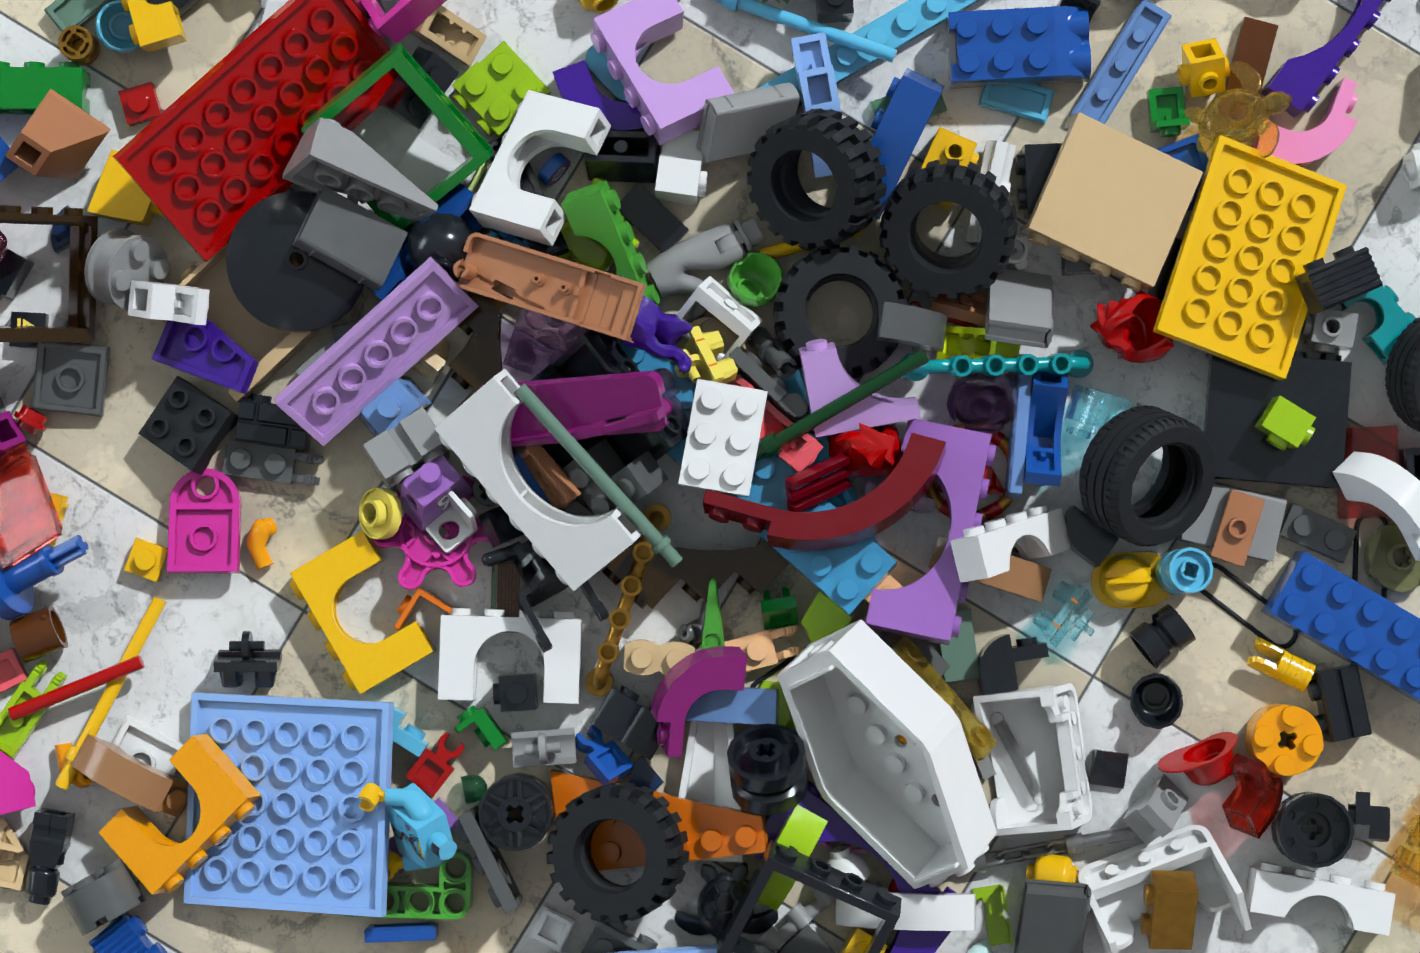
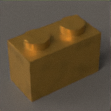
[1140,870,1199,950]

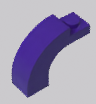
[552,60,646,132]

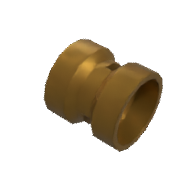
[58,25,100,66]

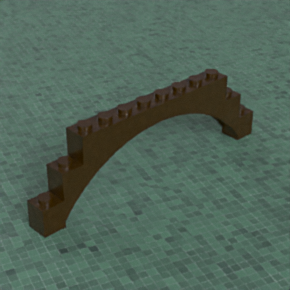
[449,291,789,609]

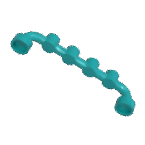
[900,350,1094,381]

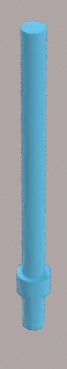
[714,0,897,63]

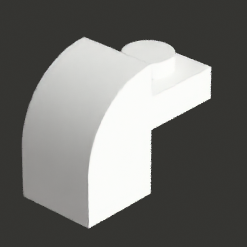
[128,280,210,325]

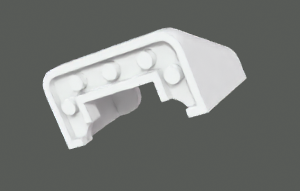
[971,683,1092,836]

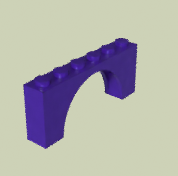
[752,780,956,953]

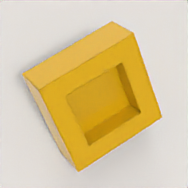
[124,538,168,582]

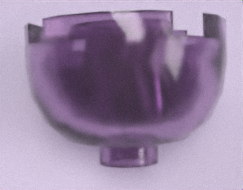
[947,372,1018,434]

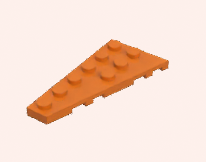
[550,769,769,871]

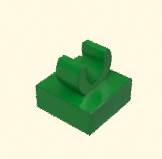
[760,587,799,630]

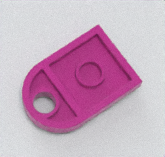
[167,468,242,574]

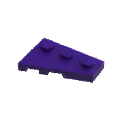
[152,318,259,395]

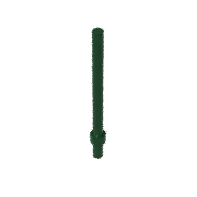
[756,349,930,461]

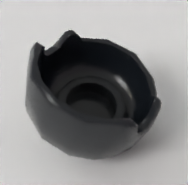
[1130,673,1184,729]

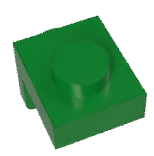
[1146,86,1190,137]

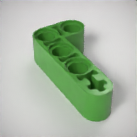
[344,849,474,920]

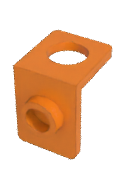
[394,588,454,631]

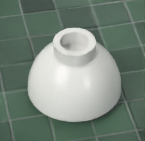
[827,845,871,881]

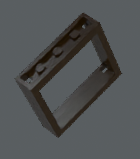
[0,205,98,342]

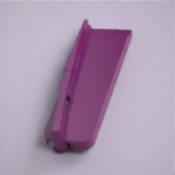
[480,371,673,447]

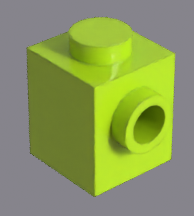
[1255,395,1316,451]

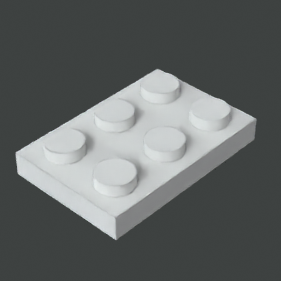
[678,379,768,498]

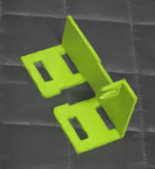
[972,884,1014,946]

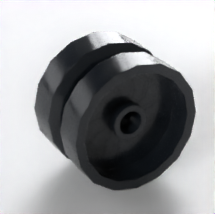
[727,723,809,816]

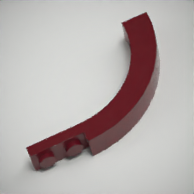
[702,432,946,551]

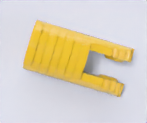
[1246,638,1316,692]

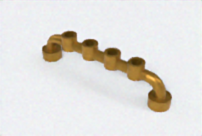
[585,503,672,696]

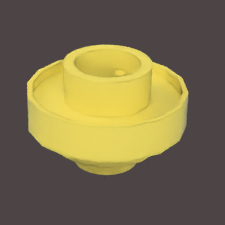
[358,487,403,539]

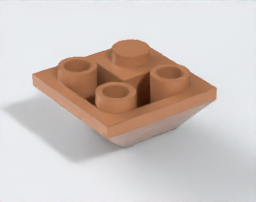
[5,89,110,180]

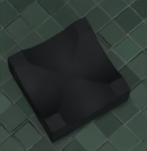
[138,376,238,475]

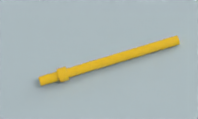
[55,596,167,790]

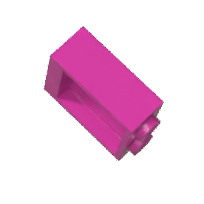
[355,0,447,43]

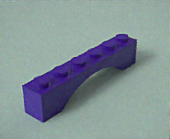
[1261,0,1391,117]

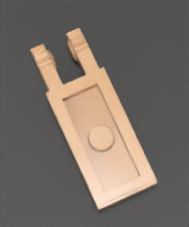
[724,625,804,673]

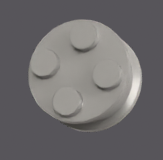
[84,228,169,311]

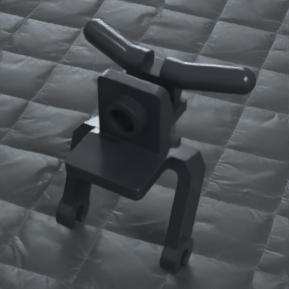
[481,540,609,653]

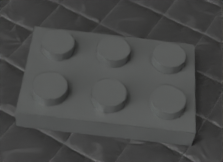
[456,805,523,914]

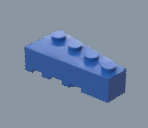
[871,68,945,220]

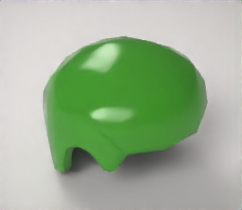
[727,252,783,307]

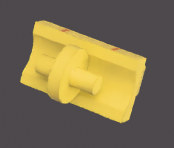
[674,325,738,384]

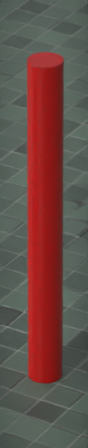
[8,655,145,721]

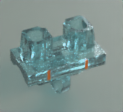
[1033,581,1095,647]

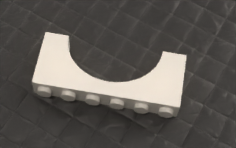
[434,368,641,591]

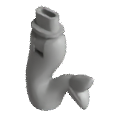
[646,216,765,322]

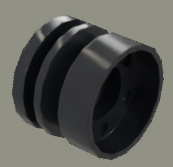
[478,772,555,851]
[1270,791,1354,868]

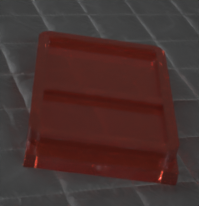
[0,443,62,571]

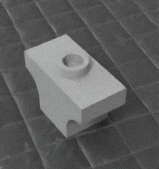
[1123,774,1188,845]

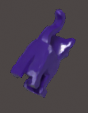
[619,275,693,374]

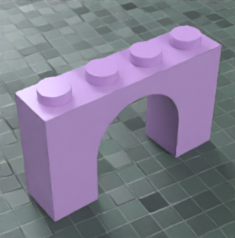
[590,0,734,145]

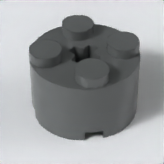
[61,858,146,936]

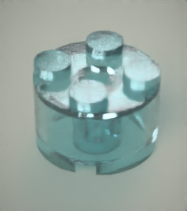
[1062,384,1142,439]

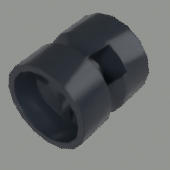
[1129,604,1196,669]

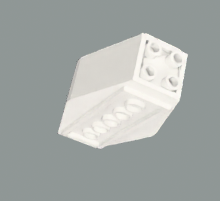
[777,619,997,889]

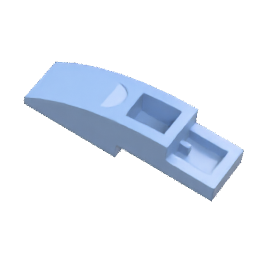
[790,32,841,178]

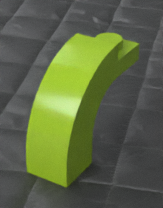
[747,805,828,911]

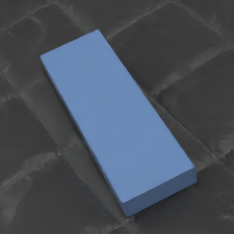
[685,687,779,725]

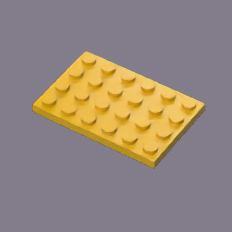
[1153,135,1347,381]

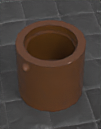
[9,606,68,663]

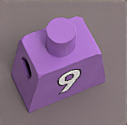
[400,455,473,532]

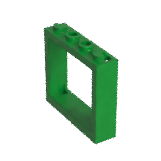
[301,42,492,230]

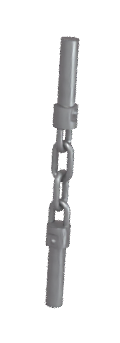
[970,826,1136,873]

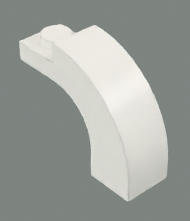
[1332,451,1420,561]

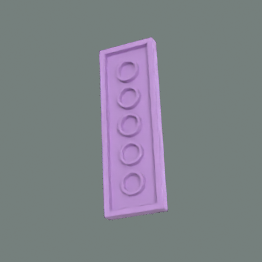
[274,256,479,447]

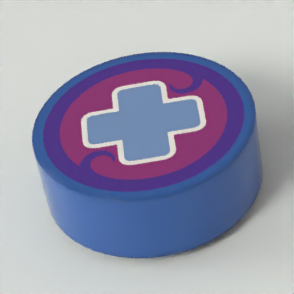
[538,153,571,187]

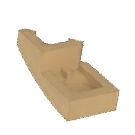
[0,819,30,892]

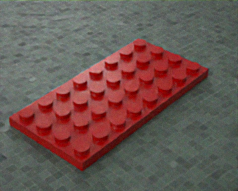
[112,0,399,262]

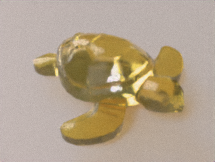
[1185,61,1292,158]

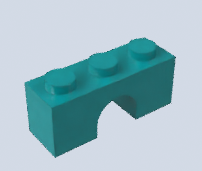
[1339,285,1416,365]

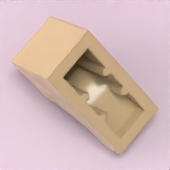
[410,5,487,66]

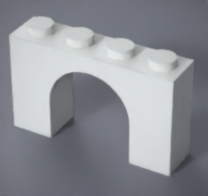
[469,90,611,246]
[438,608,583,704]

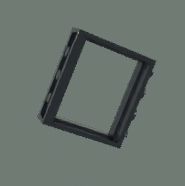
[717,840,902,953]

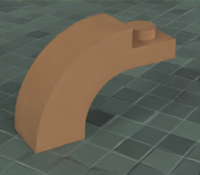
[928,535,1052,602]
[71,734,188,818]

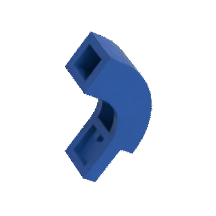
[1024,371,1069,487]

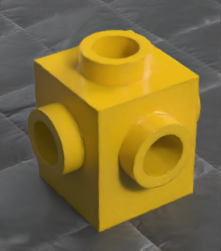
[1177,38,1230,98]

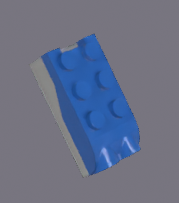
[946,6,1091,89]

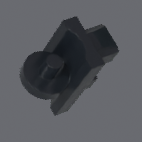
[213,631,282,688]

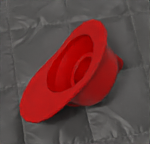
[1157,732,1238,786]

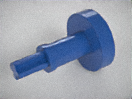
[0,535,89,620]

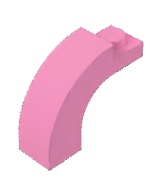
[1252,78,1358,167]

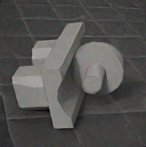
[511,728,577,768]

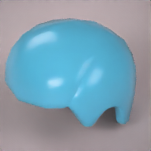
[95,0,140,53]

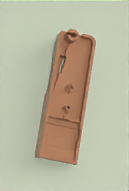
[453,233,647,343]

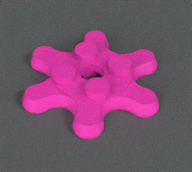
[371,476,490,590]

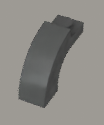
[876,301,948,353]

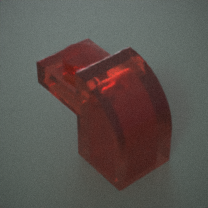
[1222,753,1283,839]

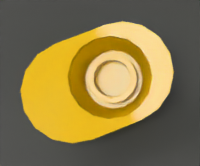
[1091,552,1170,609]

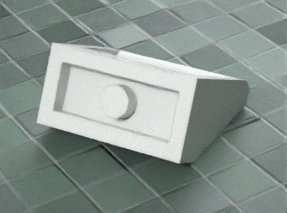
[676,276,763,361]

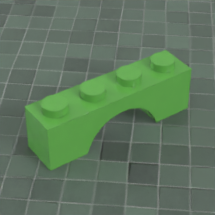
[561,180,660,306]

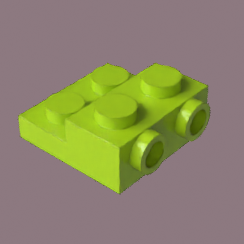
[452,41,551,138]

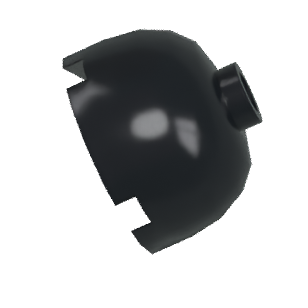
[408,213,476,282]

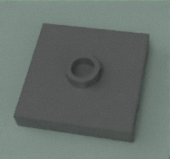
[32,342,110,417]

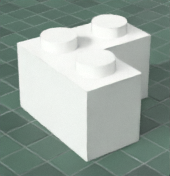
[655,130,710,206]

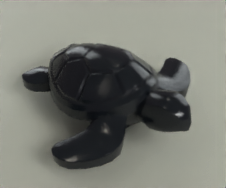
[674,862,778,944]

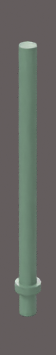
[514,383,683,568]

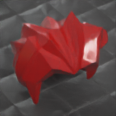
[1090,290,1174,364]
[828,423,901,477]

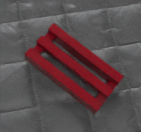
[785,453,852,512]

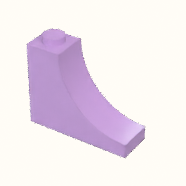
[799,339,921,437]

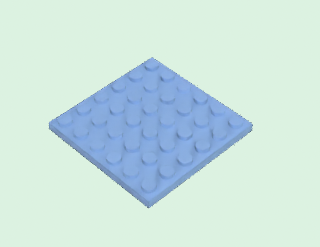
[183,692,394,917]

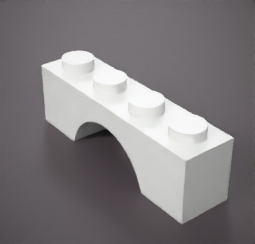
[950,504,1072,583]
[1245,862,1396,936]

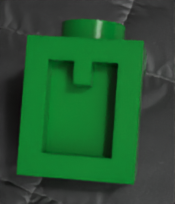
[454,705,508,750]

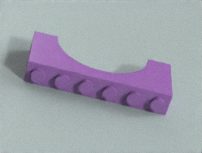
[866,419,996,645]

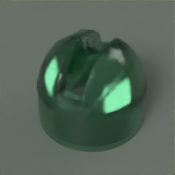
[461,774,487,804]

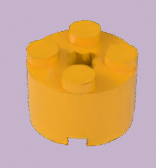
[1245,703,1324,776]

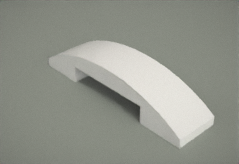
[836,892,976,931]

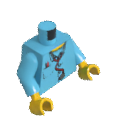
[357,783,457,880]

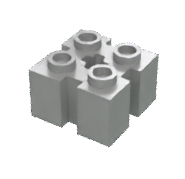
[363,407,451,493]

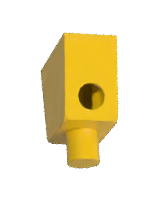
[87,149,166,227]

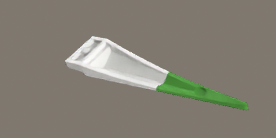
[678,577,745,863]

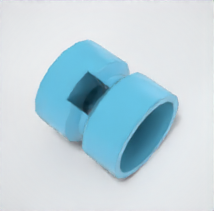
[1155,547,1213,595]

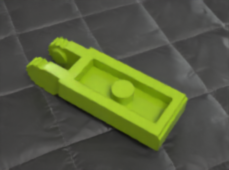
[0,659,67,759]

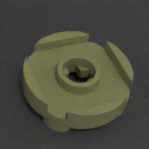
[1364,523,1420,592]

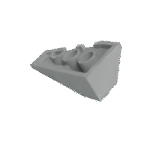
[282,117,438,222]

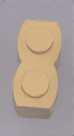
[623,639,695,675]

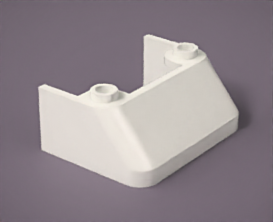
[1078,825,1252,953]

